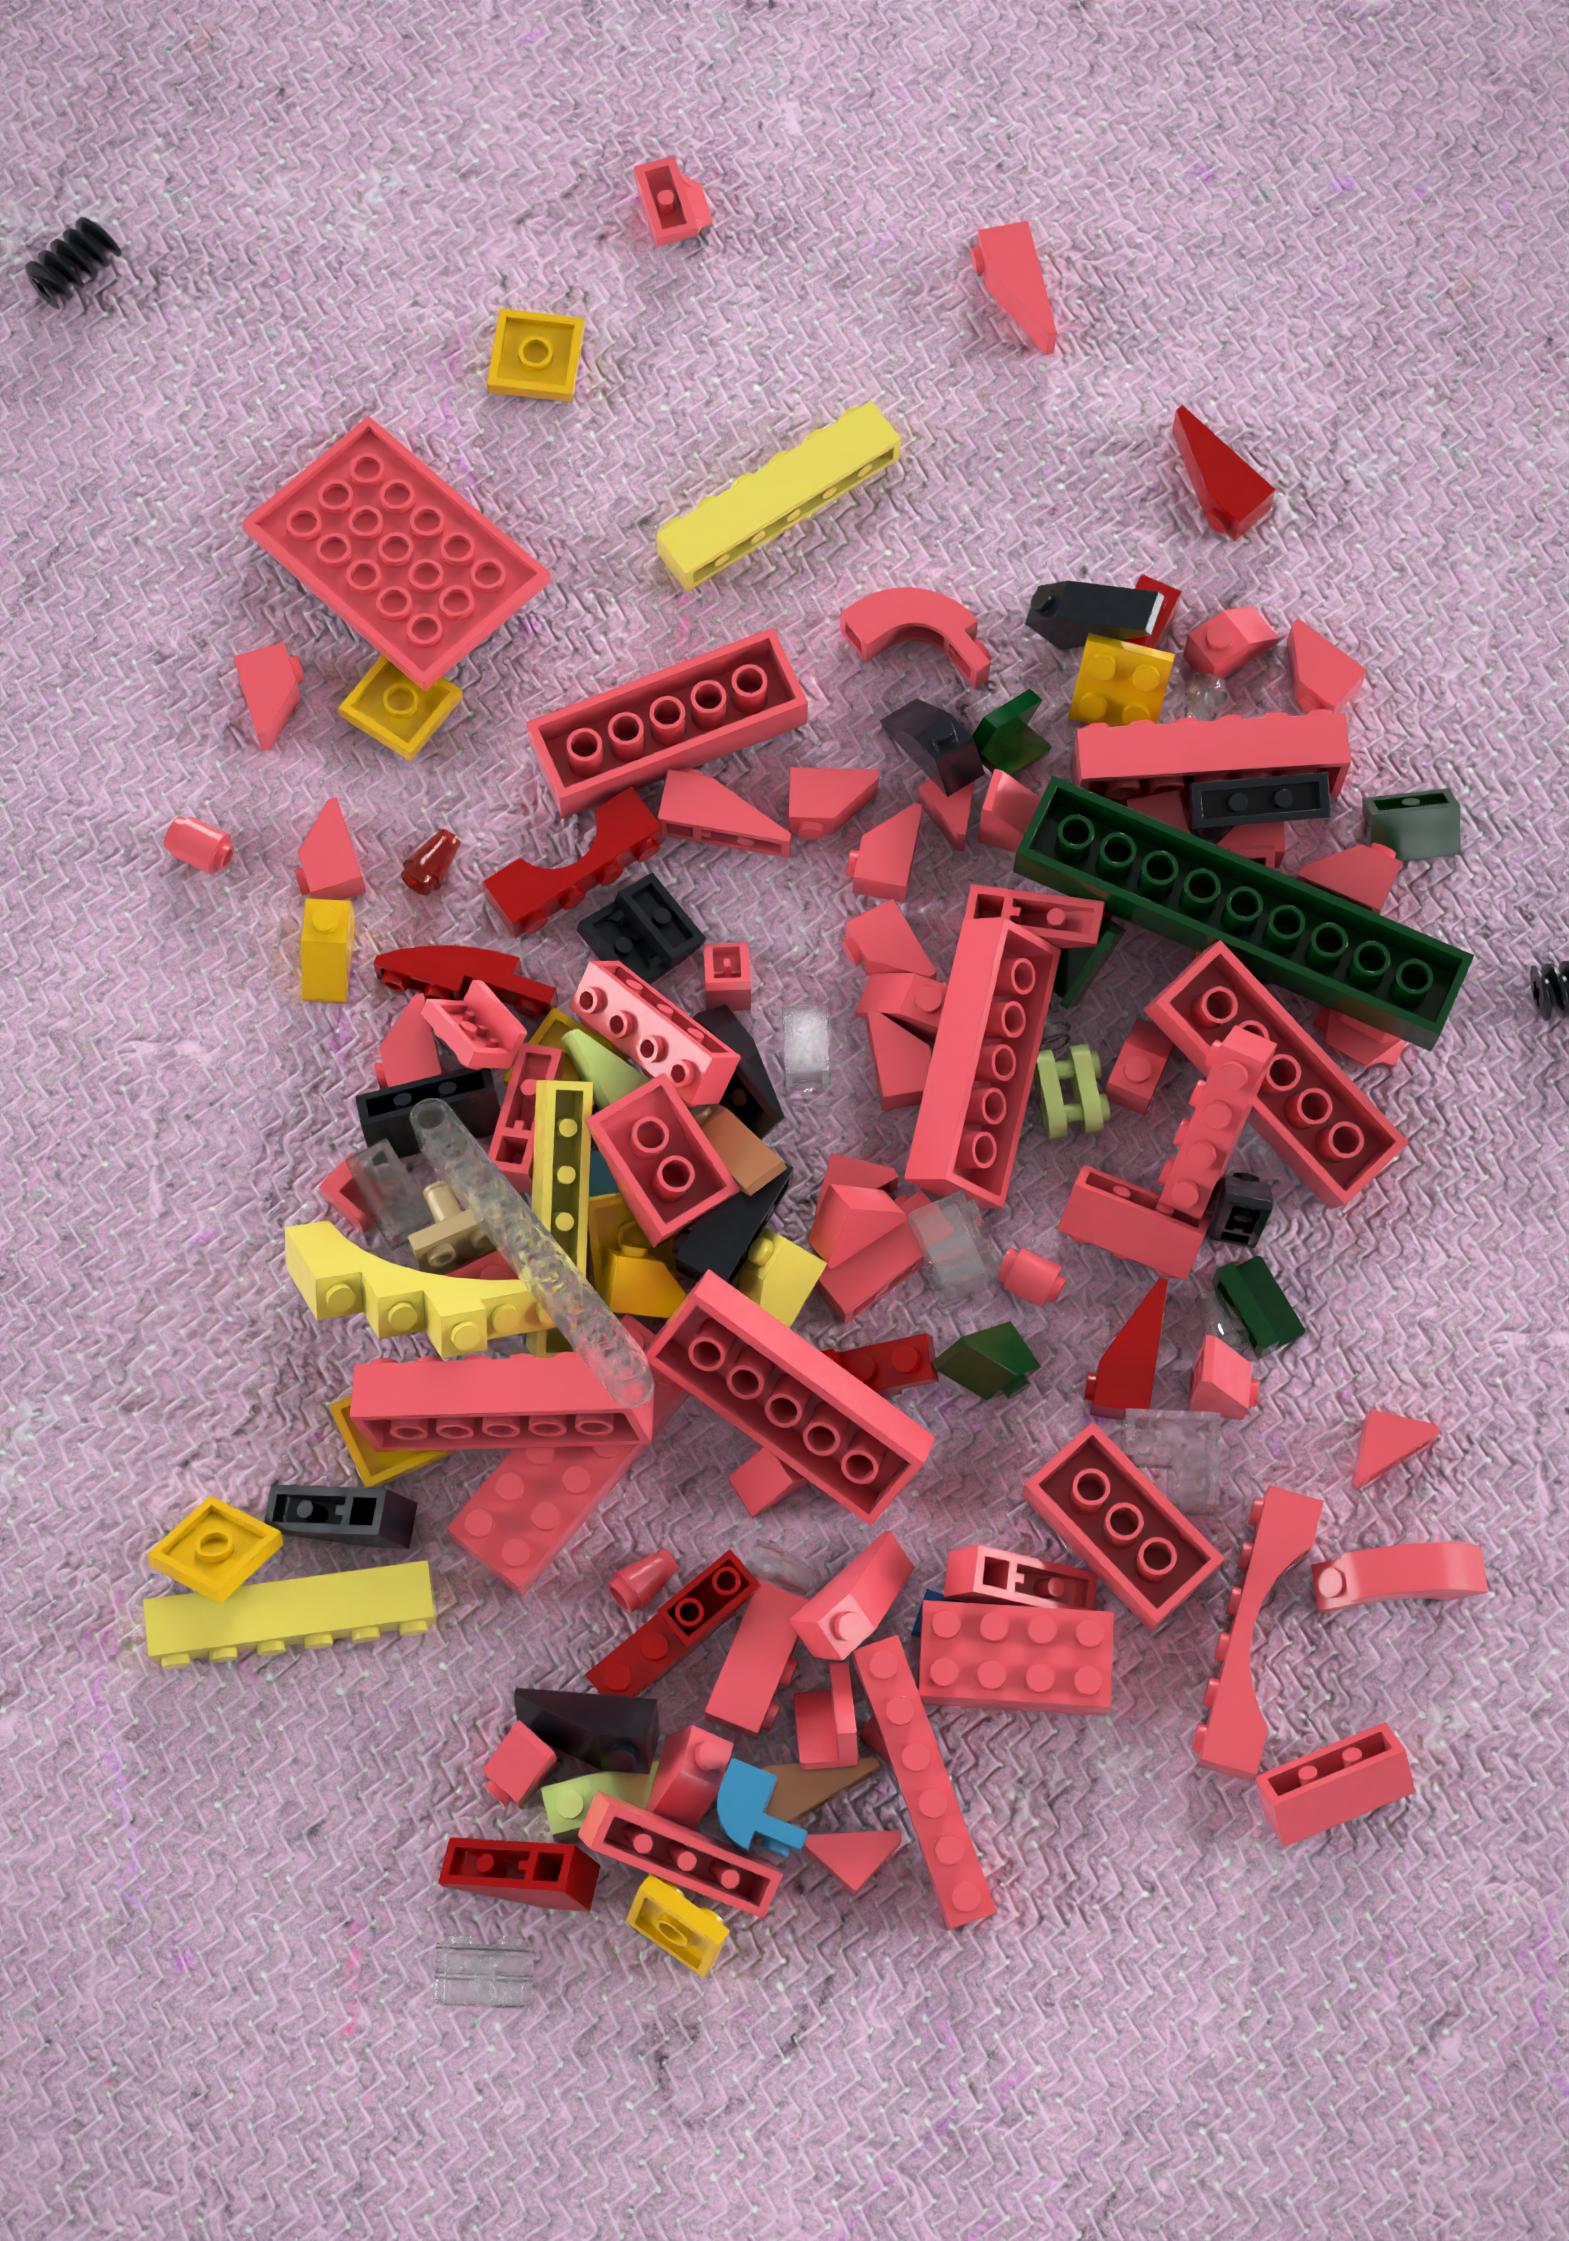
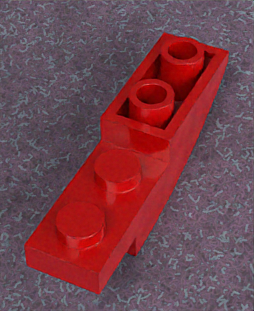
[373,945,558,1018]
[820,1333,939,1398]
[585,1549,761,1697]

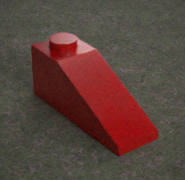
[1172,405,1276,542]
[1083,1278,1169,1424]
[438,1837,601,1912]

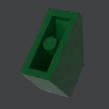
[931,1321,1041,1400]

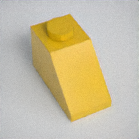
[301,898,356,1004]
[598,1243,687,1318]

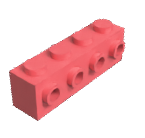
[568,961,741,1107]
[1158,1026,1277,1220]

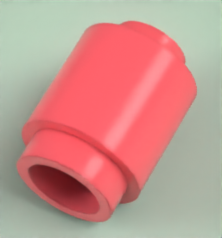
[164,816,234,875]
[994,1247,1067,1308]

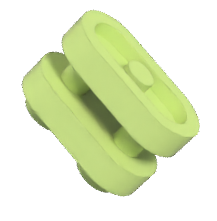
[1033,1043,1110,1140]

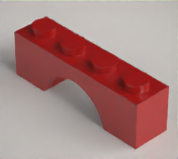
[483,786,663,939]

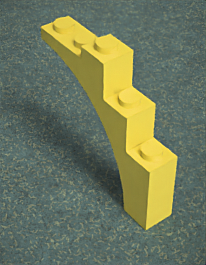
[284,1220,571,1358]

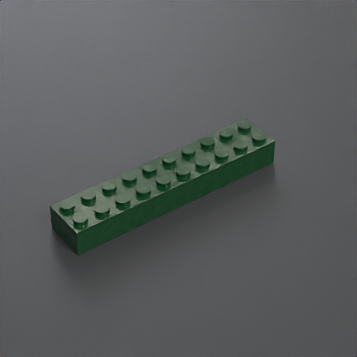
[1013,775,1475,1052]

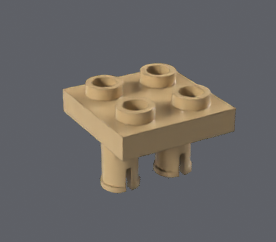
[407,1180,512,1275]

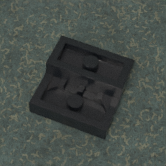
[576,872,707,985]

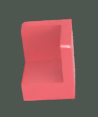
[319,1153,393,1234]

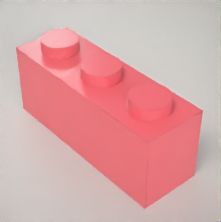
[1057,1164,1212,1281]
[814,1189,955,1325]
[704,1580,809,1740]
[1255,1722,1415,1847]

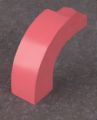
[840,587,991,690]
[1311,1542,1488,1613]

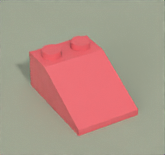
[585,1073,740,1249]

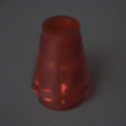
[401,829,461,896]

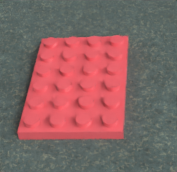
[242,416,551,692]

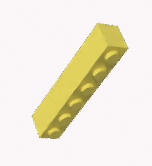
[656,400,901,592]
[526,1080,593,1358]
[143,1560,438,1669]

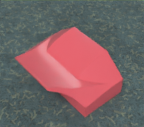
[634,156,713,247]
[1312,1006,1407,1069]

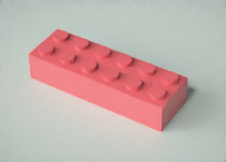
[526,627,808,819]
[1070,709,1351,806]
[904,917,1061,1208]
[1143,940,1409,1209]
[643,1269,936,1526]
[446,1314,691,1597]
[350,1350,655,1452]

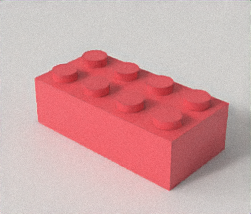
[1021,1421,1225,1633]
[917,1600,1114,1716]

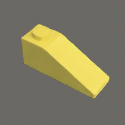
[738,1228,827,1329]

